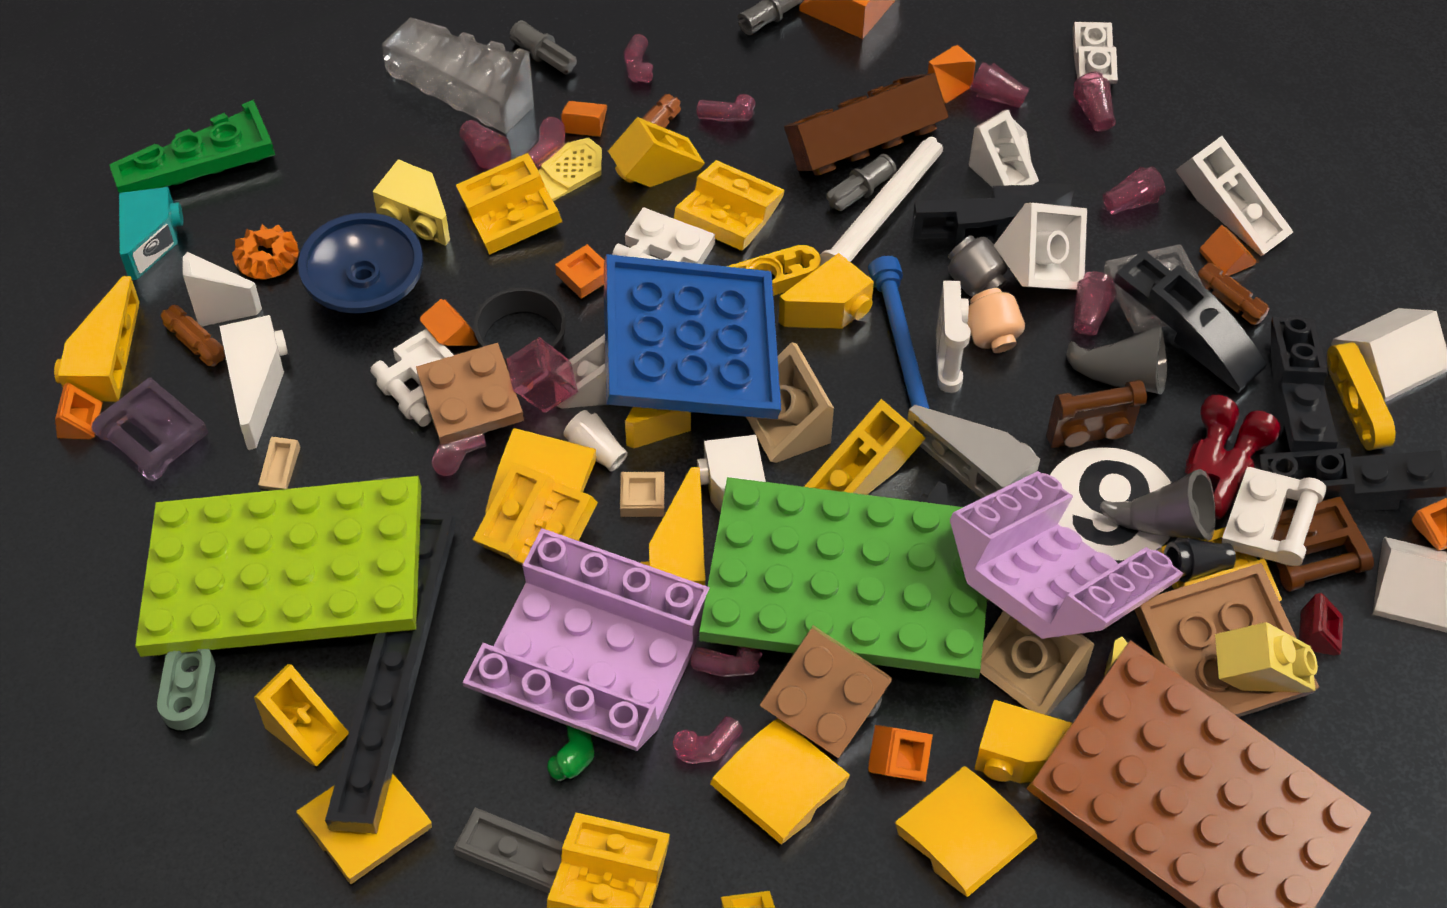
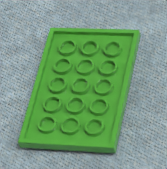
[699,477,987,678]

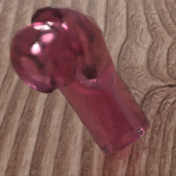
[525,117,565,169]
[673,716,743,764]

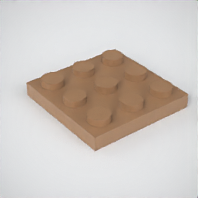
[1134,563,1319,717]

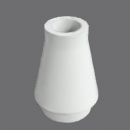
[563,410,628,471]

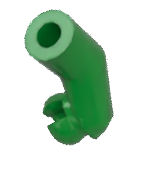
[547,725,594,781]

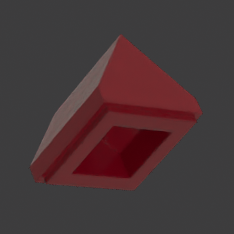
[1299,593,1344,656]

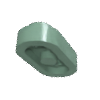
[157,649,215,730]

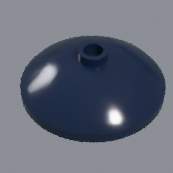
[298,213,423,313]

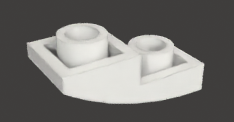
[1072,22,1118,84]

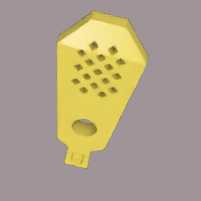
[539,138,602,201]

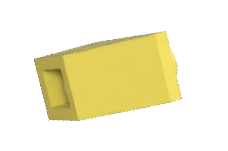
[373,160,450,246]
[1215,622,1318,693]

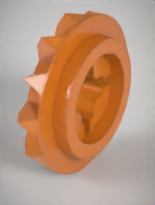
[232,224,299,279]

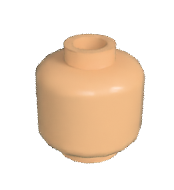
[967,288,1025,353]

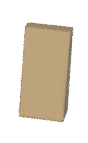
[258,437,301,490]

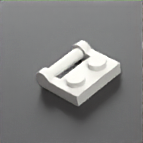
[936,281,971,393]
[1222,466,1326,566]

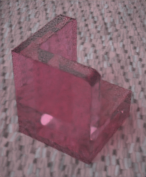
[506,337,578,412]

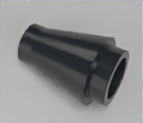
[1164,537,1236,582]

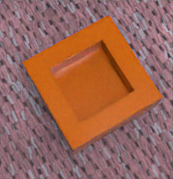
[555,244,605,299]

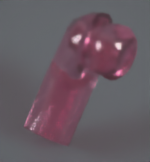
[624,34,654,84]
[697,94,756,122]
[432,433,486,476]
[691,646,762,677]

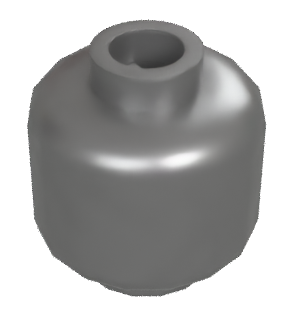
[948,236,1008,297]

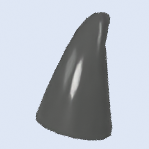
[1066,325,1167,394]
[1100,469,1215,541]

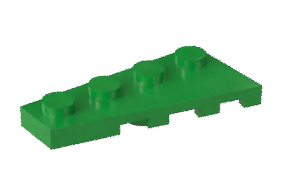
[109,99,275,193]

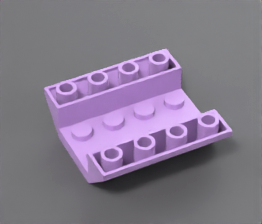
[950,471,1183,639]
[462,528,710,751]

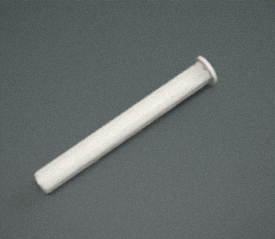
[820,137,943,265]

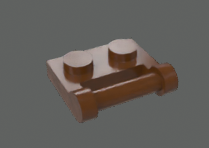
[1046,380,1147,448]
[1273,496,1374,592]

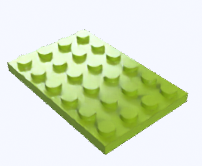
[135,476,422,657]

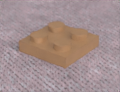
[416,343,524,446]
[760,625,892,758]

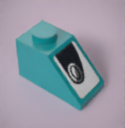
[119,187,184,280]

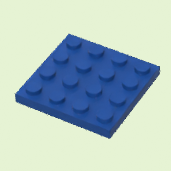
[604,254,781,419]

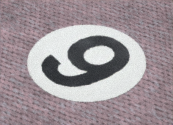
[1050,448,1171,560]

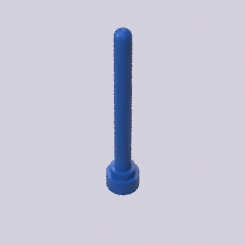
[868,256,929,409]

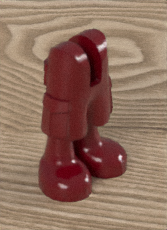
[1185,395,1281,520]

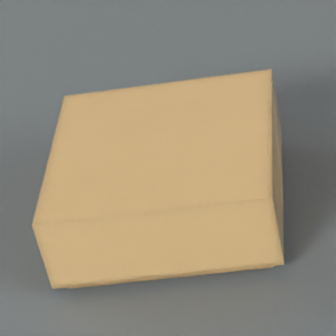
[620,472,665,517]

